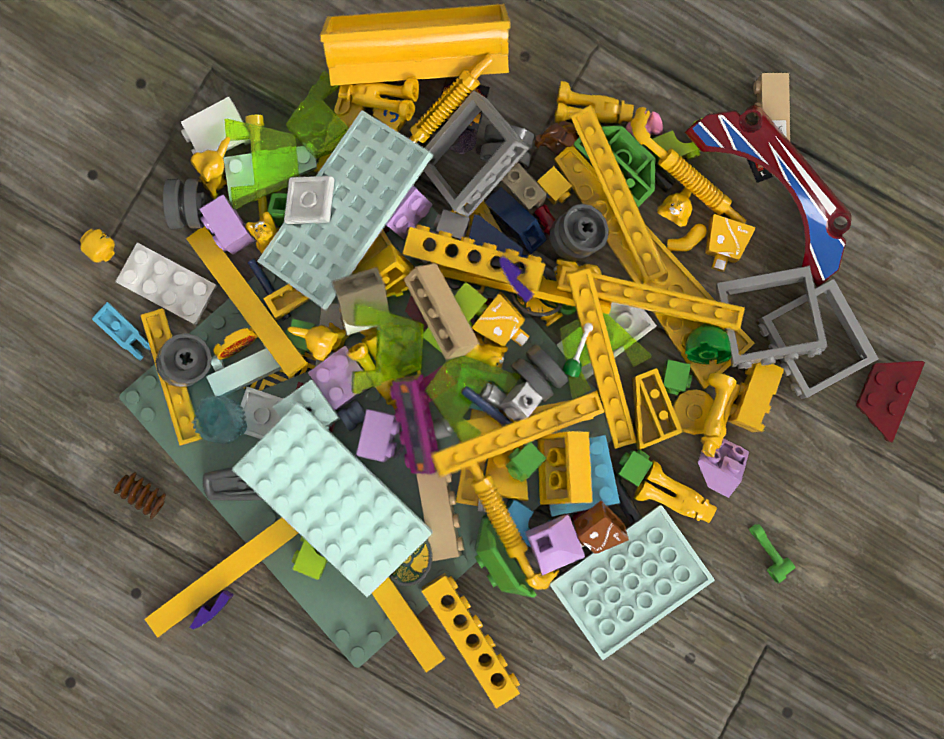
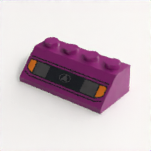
[390,374,439,474]

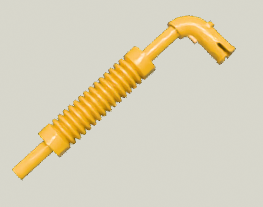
[409,54,494,144]
[630,107,747,224]
[468,463,559,590]

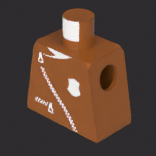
[574,501,629,554]

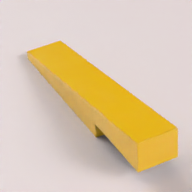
[263,229,392,321]

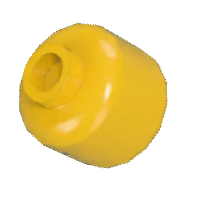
[80,229,115,263]

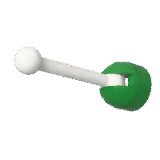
[562,323,593,377]

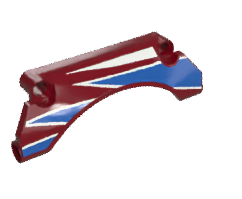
[685,105,852,287]

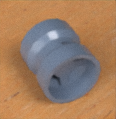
[338,400,366,431]

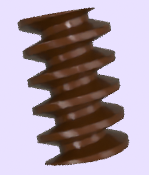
[114,472,166,519]

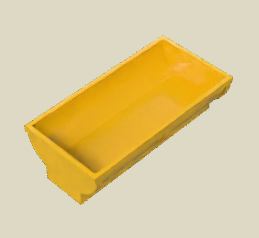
[320,4,510,86]

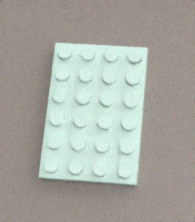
[550,504,715,660]

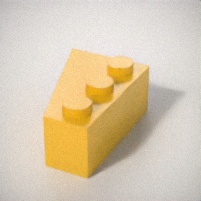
[350,244,416,297]
[728,362,784,432]
[632,368,683,449]

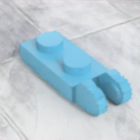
[92,302,151,360]

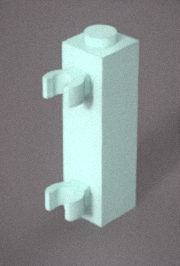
[206,342,282,398]

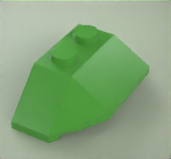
[574,126,655,207]
[474,514,537,598]

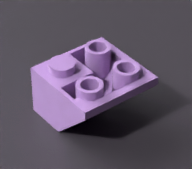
[698,438,749,498]
[525,514,585,575]

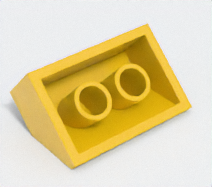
[537,431,592,505]

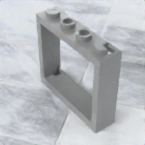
[423,90,529,217]
[716,266,827,369]
[757,279,879,399]

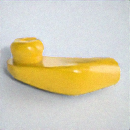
[667,224,707,252]

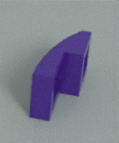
[500,256,534,302]
[190,590,234,630]

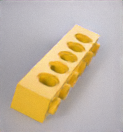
[403,224,546,291]
[421,573,520,709]

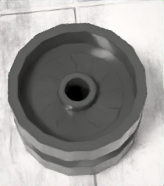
[479,124,535,169]
[163,178,206,229]
[550,204,609,262]
[155,333,212,388]
[511,344,569,403]

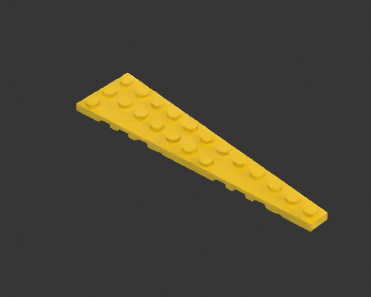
[554,146,755,389]

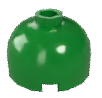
[685,324,732,364]

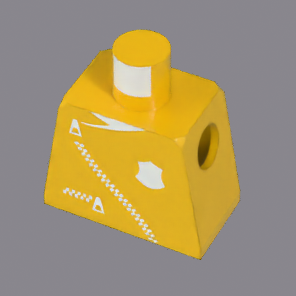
[705,214,756,272]
[472,292,530,347]

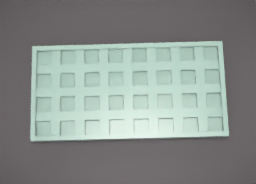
[257,110,433,310]
[232,402,433,597]

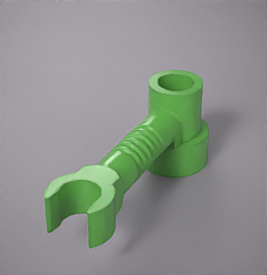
[749,524,795,584]

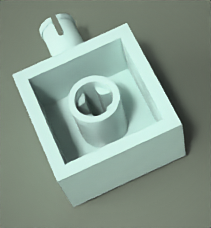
[273,380,341,430]

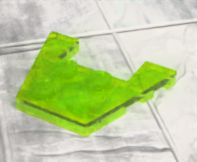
[286,70,349,159]
[224,119,300,209]
[351,303,424,394]
[560,313,652,399]
[424,356,521,442]

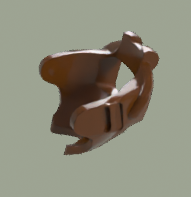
[534,121,579,156]

